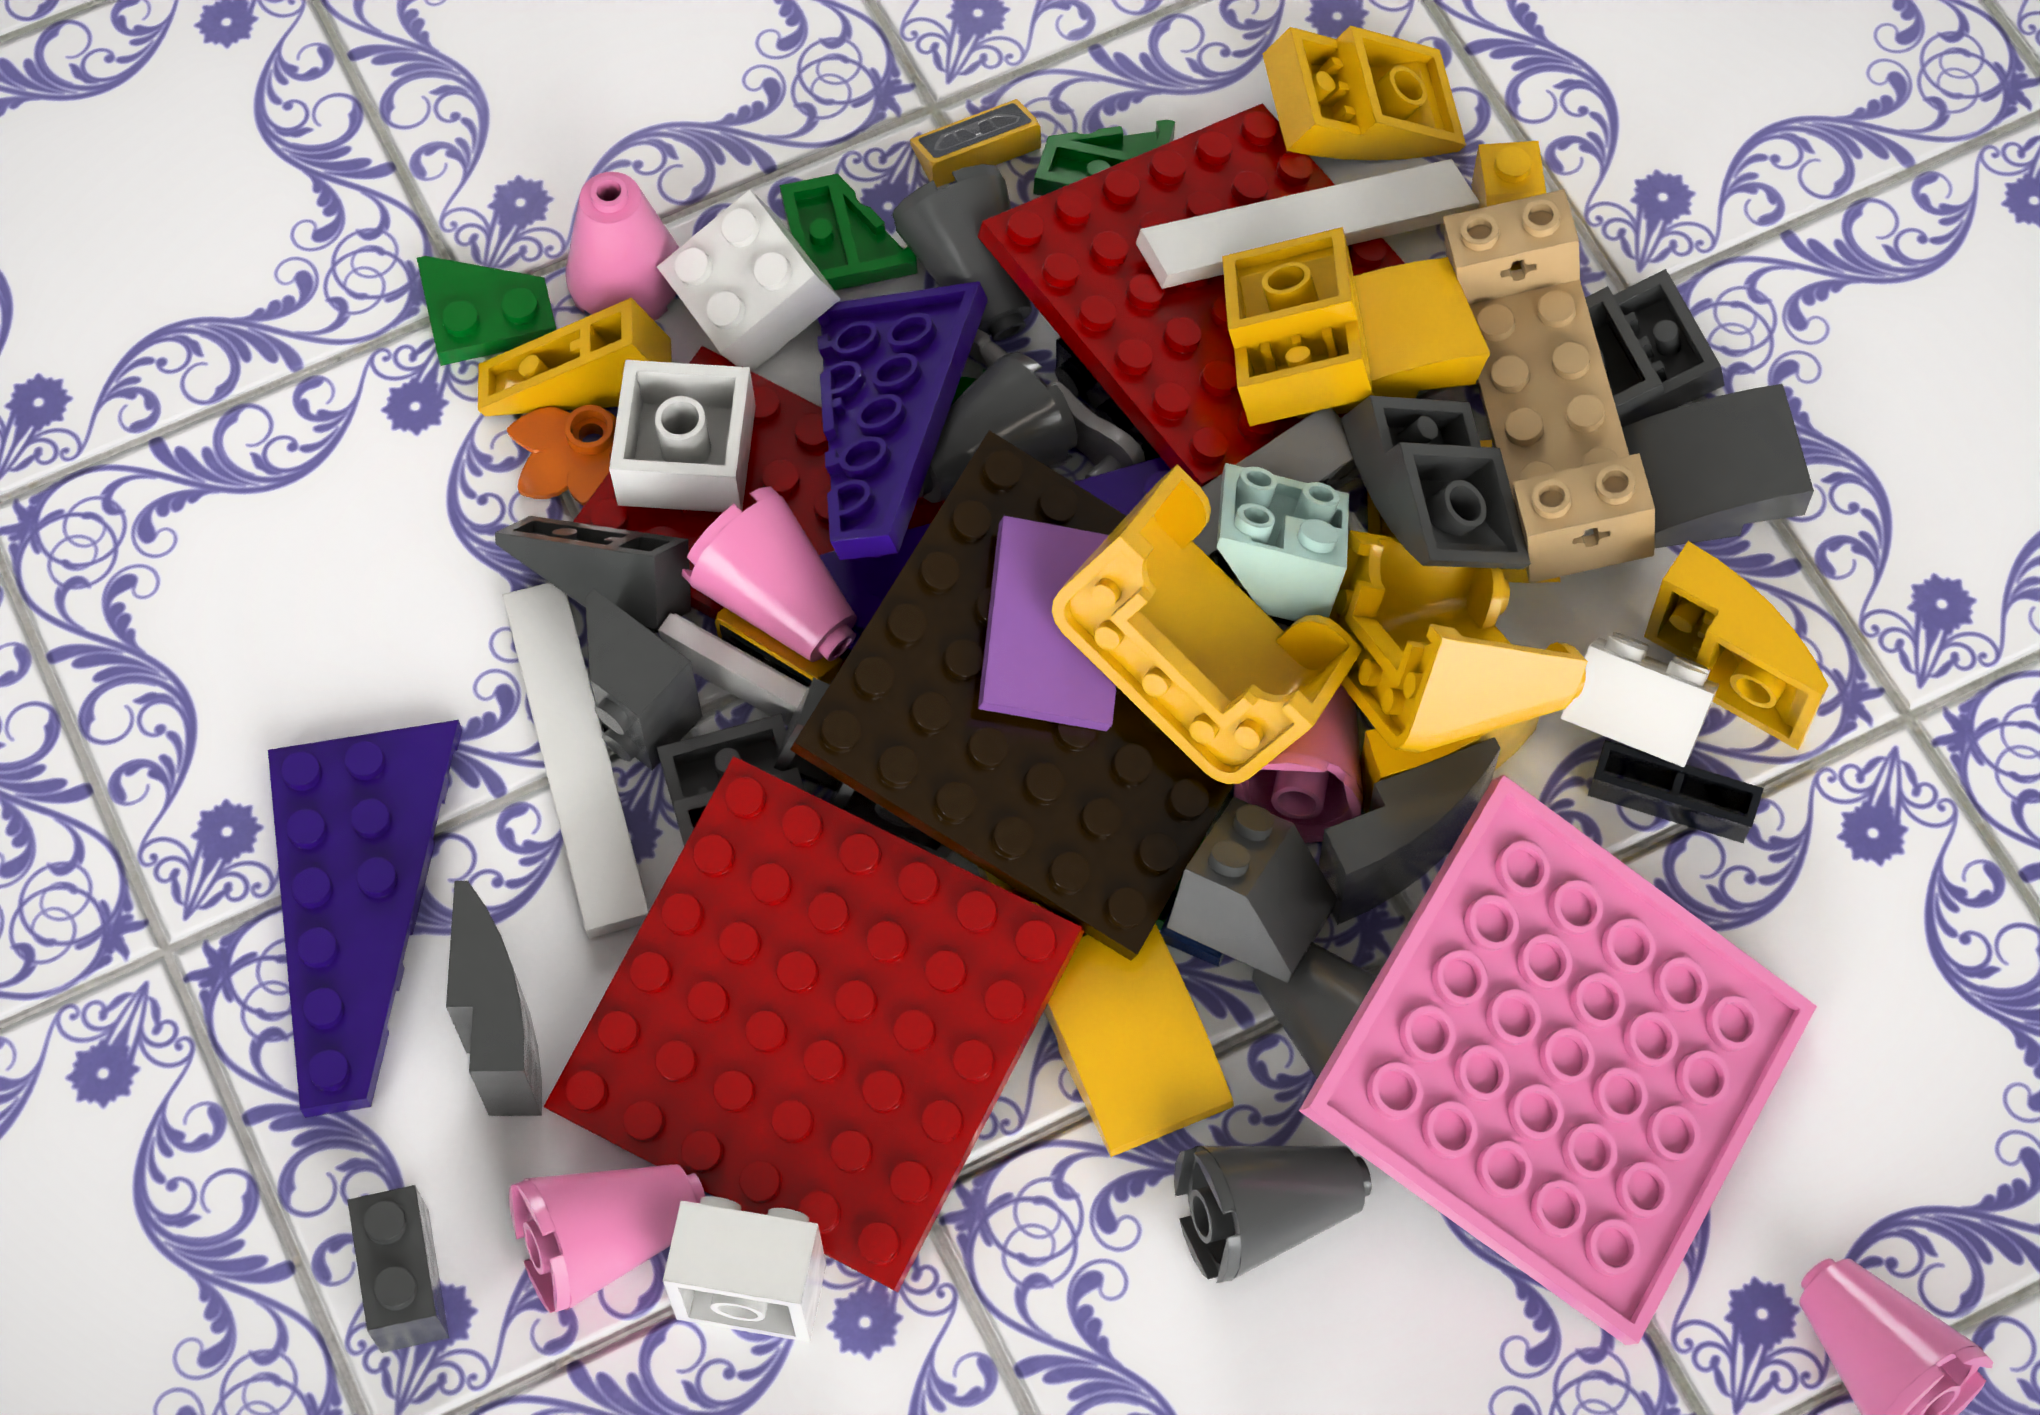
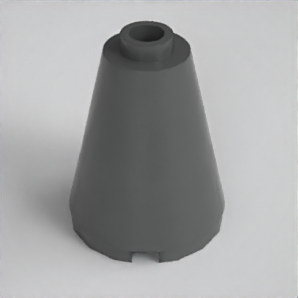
[892,164,1032,341]
[918,352,1078,503]
[1252,943,1377,1079]
[1174,1146,1372,1283]

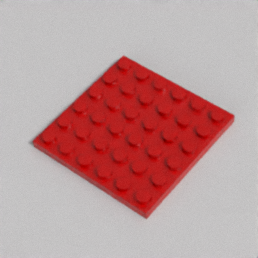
[978,103,1421,487]
[543,756,1084,1293]

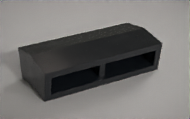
[1587,740,1764,843]

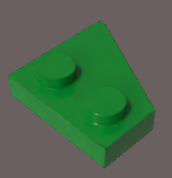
[1033,119,1175,196]
[779,173,918,291]
[417,256,557,366]

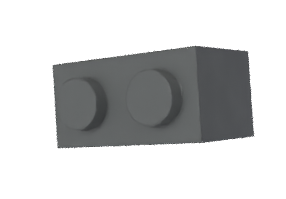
[347,1185,449,1353]

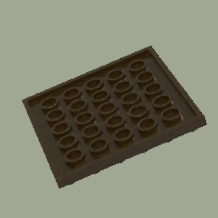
[790,430,1295,961]

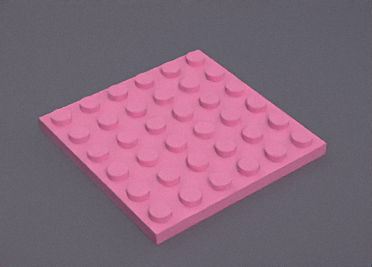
[1299,775,1817,1345]

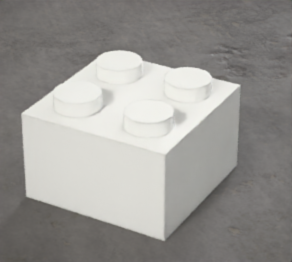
[657,189,841,372]
[609,360,756,512]
[1560,632,1719,767]
[663,1196,826,1342]

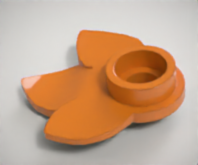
[507,405,617,506]

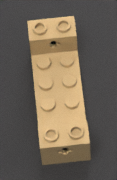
[1443,189,1655,583]

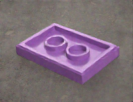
[978,516,1116,731]

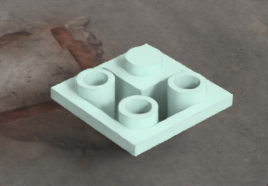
[1216,463,1349,621]

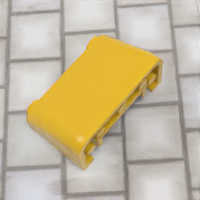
[1052,464,1363,784]
[1329,530,1588,753]

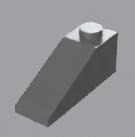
[495,516,691,633]

